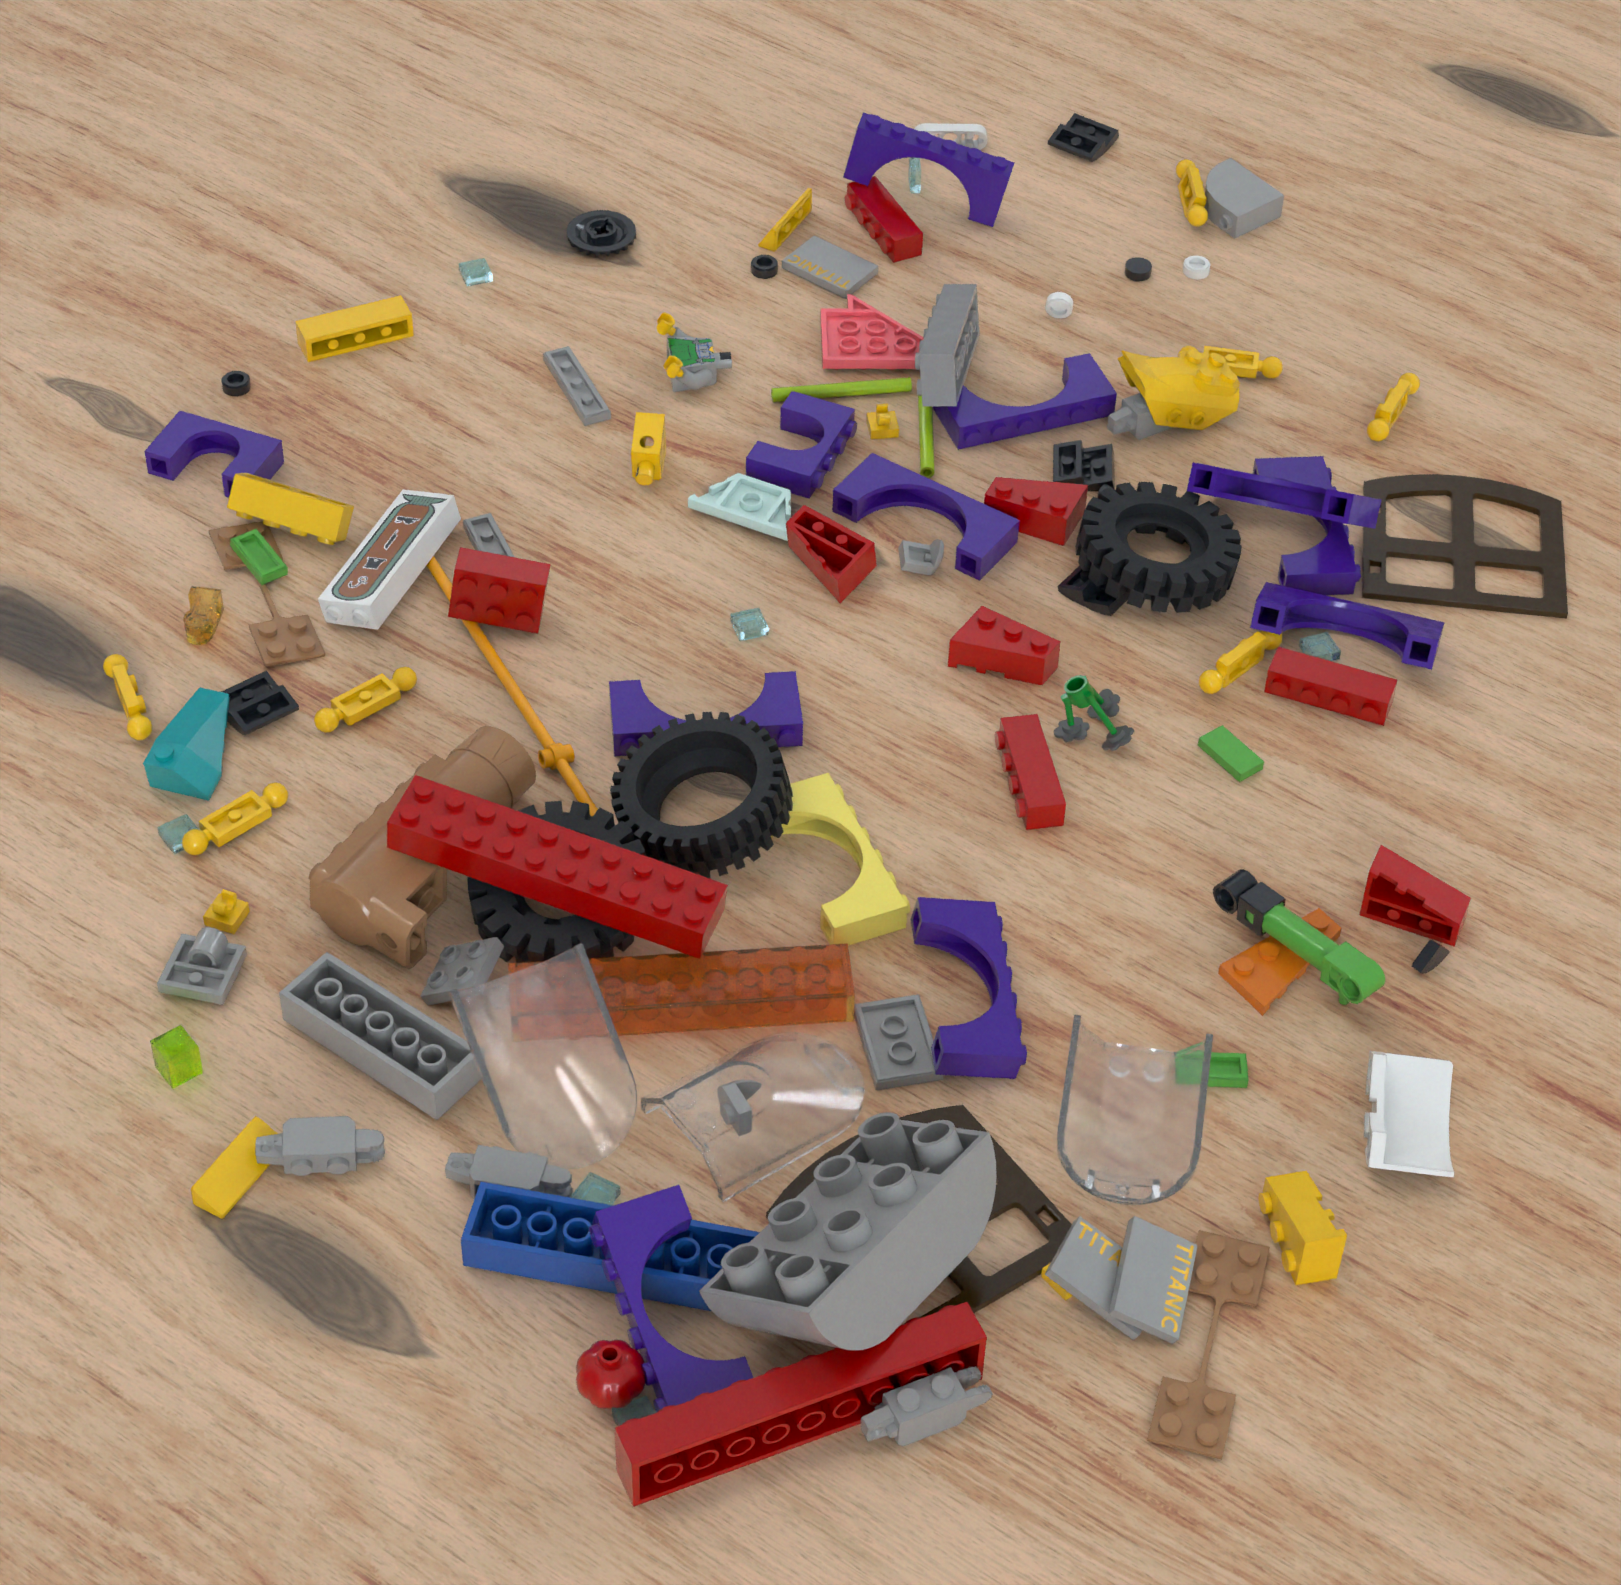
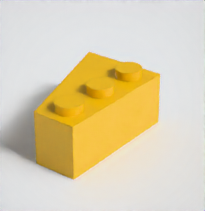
[1258,1170,1347,1286]

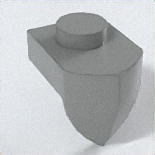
[898,539,944,575]
[717,1080,762,1137]

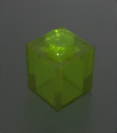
[150,1025,203,1089]

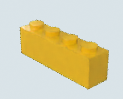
[295,295,414,362]
[227,473,354,545]

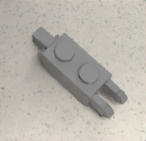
[1107,393,1174,440]
[255,1116,385,1176]
[445,1145,573,1199]
[860,1366,993,1446]

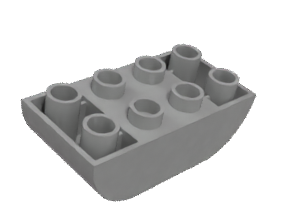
[699,1112,996,1351]

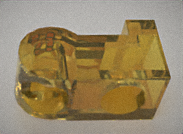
[183,586,224,645]

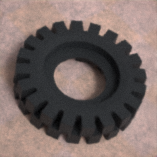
[1075,482,1242,613]
[467,801,646,976]

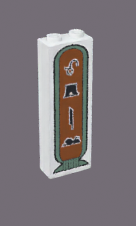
[318,489,461,630]

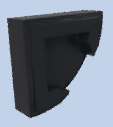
[1411,940,1450,974]

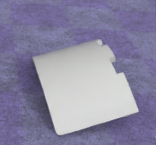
[1364,1051,1454,1177]

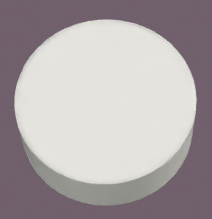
[1183,256,1210,280]
[1045,292,1073,319]

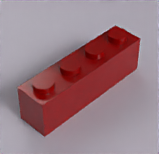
[844,176,923,263]
[1264,647,1398,726]
[995,714,1066,830]

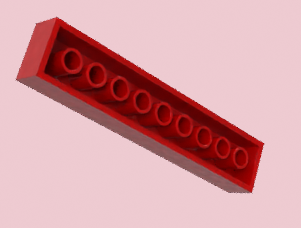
[387,775,728,959]
[615,1302,987,1507]

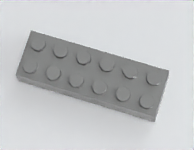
[915,284,980,406]
[279,952,484,1120]

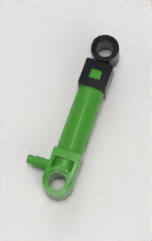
[1213,869,1385,1005]

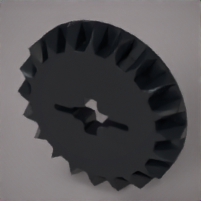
[567,210,636,257]

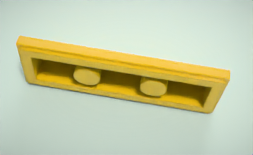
[758,188,812,252]
[191,1116,278,1219]

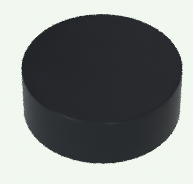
[751,255,778,279]
[1124,257,1152,281]
[221,371,251,396]

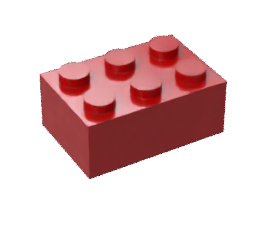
[448,547,551,634]

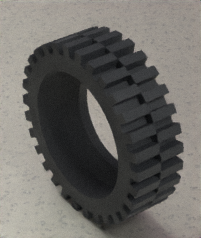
[610,712,793,878]

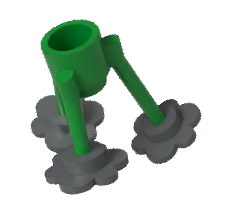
[1054,675,1135,751]

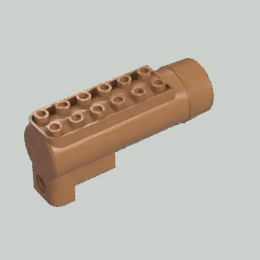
[309,726,536,969]

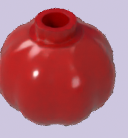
[576,1339,646,1409]

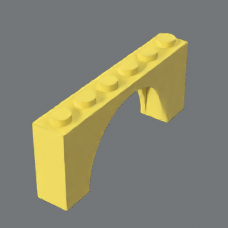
[771,773,910,950]

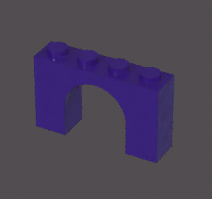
[746,391,857,499]
[144,411,284,498]

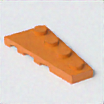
[1218,908,1342,1016]

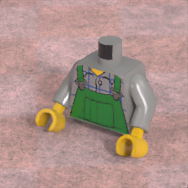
[657,312,732,392]

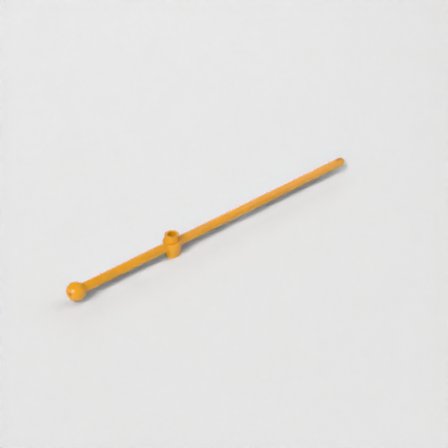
[426,556,598,816]

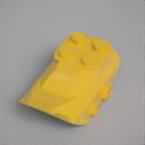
[1117,350,1240,430]

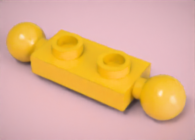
[1176,159,1208,227]
[1178,346,1283,379]
[1367,373,1420,442]
[1199,630,1282,694]
[103,654,152,740]
[314,667,417,733]
[182,782,288,855]

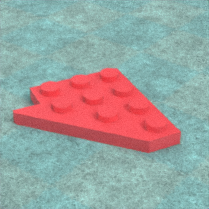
[820,294,924,370]

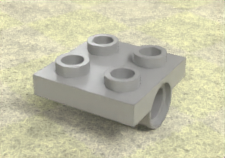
[157,927,247,1005]
[420,937,504,1005]

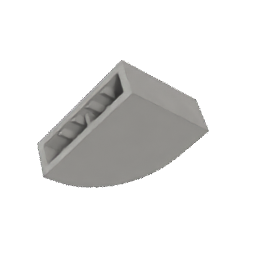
[1204,158,1284,239]

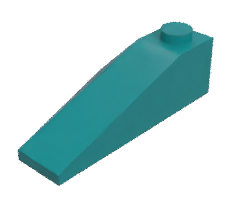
[143,687,230,801]

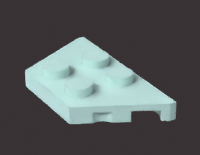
[688,473,791,541]

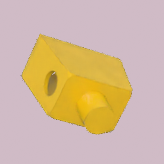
[631,412,666,485]

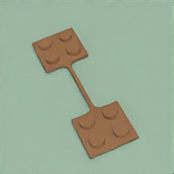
[209,521,325,667]
[1147,1230,1270,1460]

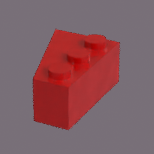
[984,477,1088,546]
[786,505,877,604]
[948,606,1061,685]
[1359,845,1471,947]

